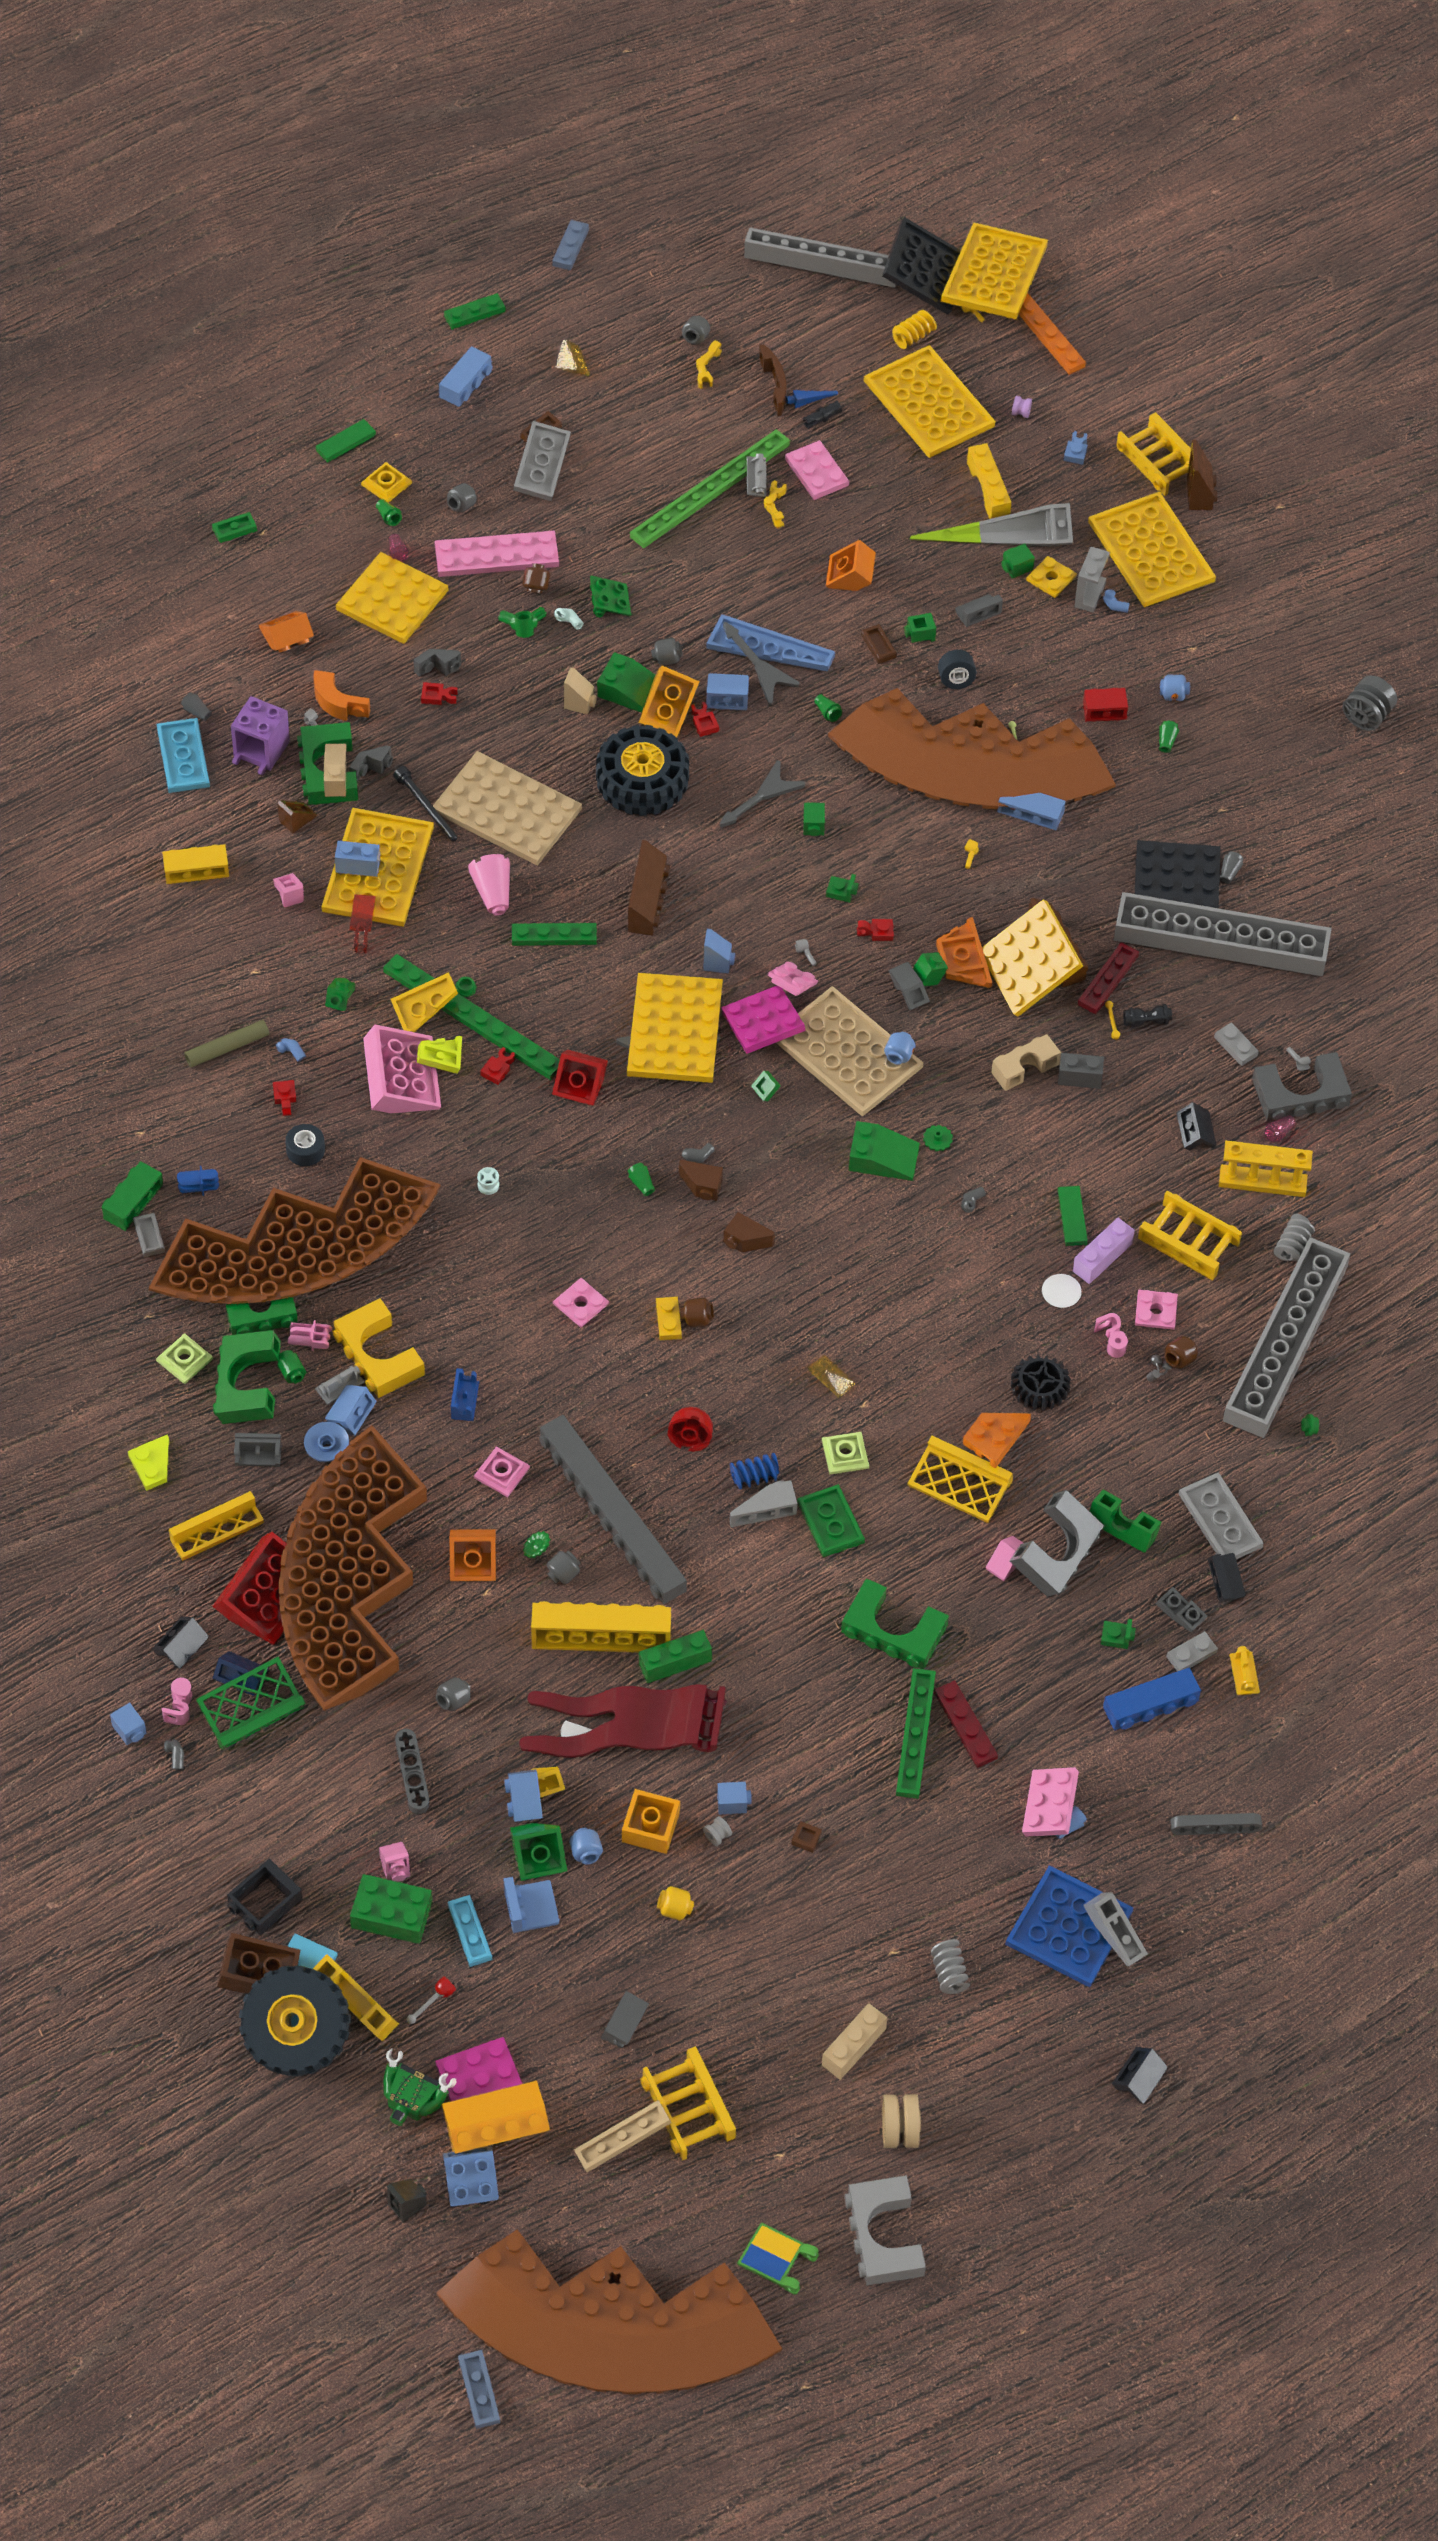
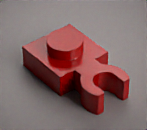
[421,682,458,705]
[691,701,719,737]
[480,1047,515,1085]

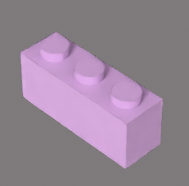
[1073,1218,1135,1284]

